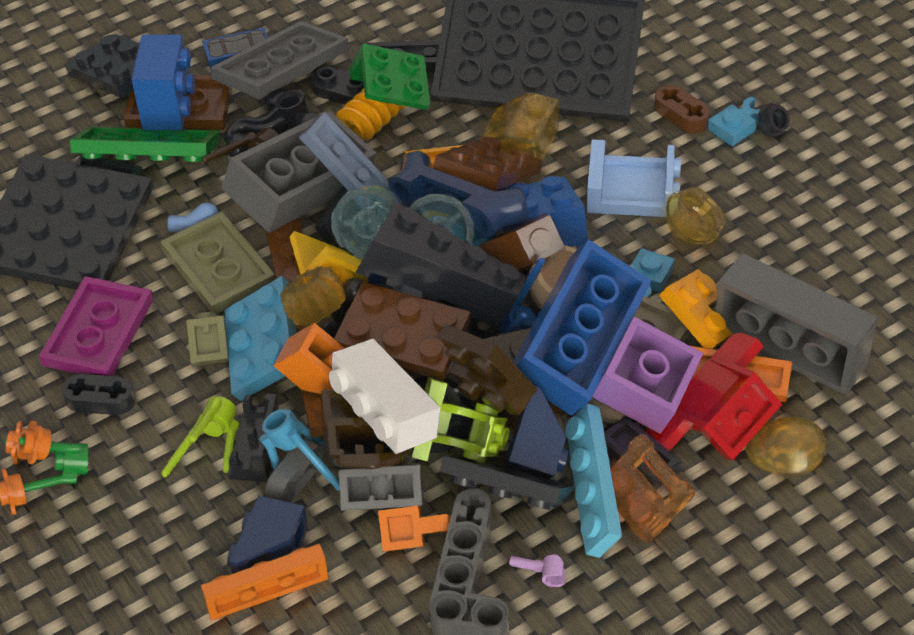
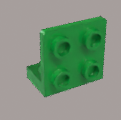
[349,43,430,110]

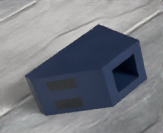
[227,495,308,574]

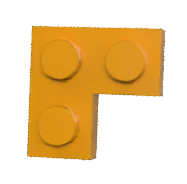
[659,269,732,349]

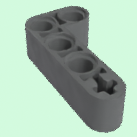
[429,488,509,635]

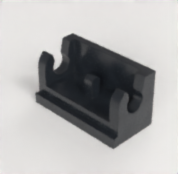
[228,393,279,482]

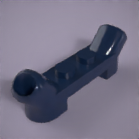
[388,151,528,238]

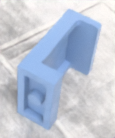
[587,140,681,217]

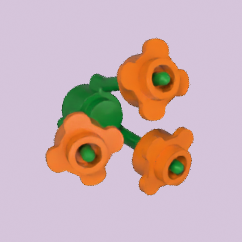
[0,421,89,515]

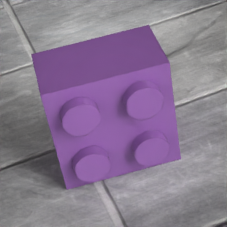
[593,317,703,434]

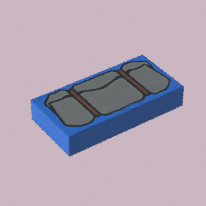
[202,28,268,69]

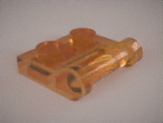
[610,434,695,543]

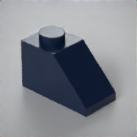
[503,386,568,479]

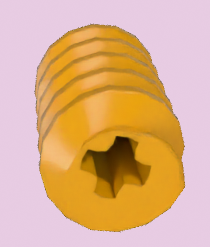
[336,88,406,141]

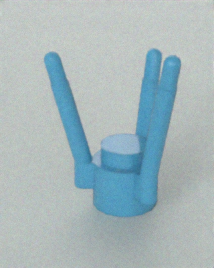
[259,409,340,491]

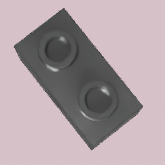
[339,463,424,511]

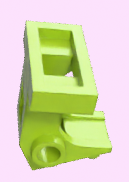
[409,377,510,462]

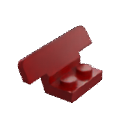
[645,333,782,461]

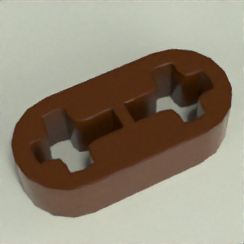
[654,85,710,134]

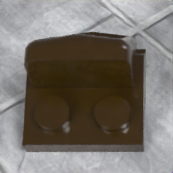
[320,390,410,470]

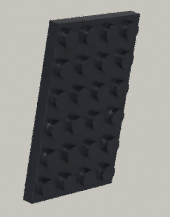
[431,0,645,122]

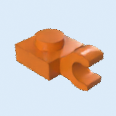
[378,506,451,552]

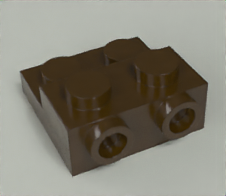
[436,324,538,415]

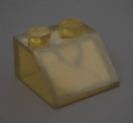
[479,92,559,160]

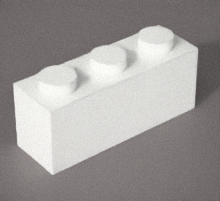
[329,339,440,454]

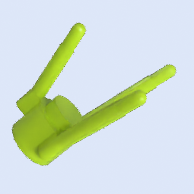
[161,396,240,477]

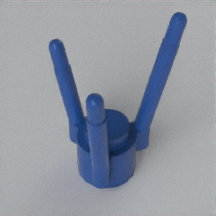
[499,258,545,335]

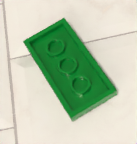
[70,127,220,162]

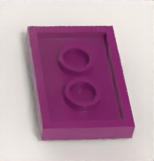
[39,276,154,376]

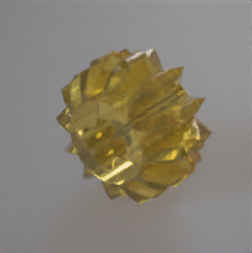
[280,266,346,327]

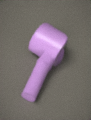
[509,554,566,587]

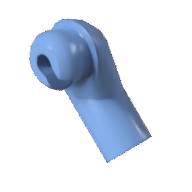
[168,202,219,233]

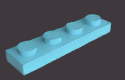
[565,403,622,558]

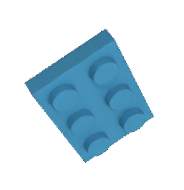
[224,276,297,401]

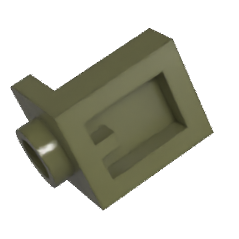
[186,312,229,367]

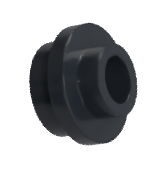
[758,103,790,137]

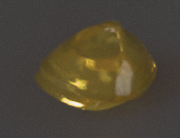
[665,187,726,245]
[746,417,825,475]

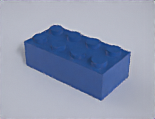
[513,239,651,416]

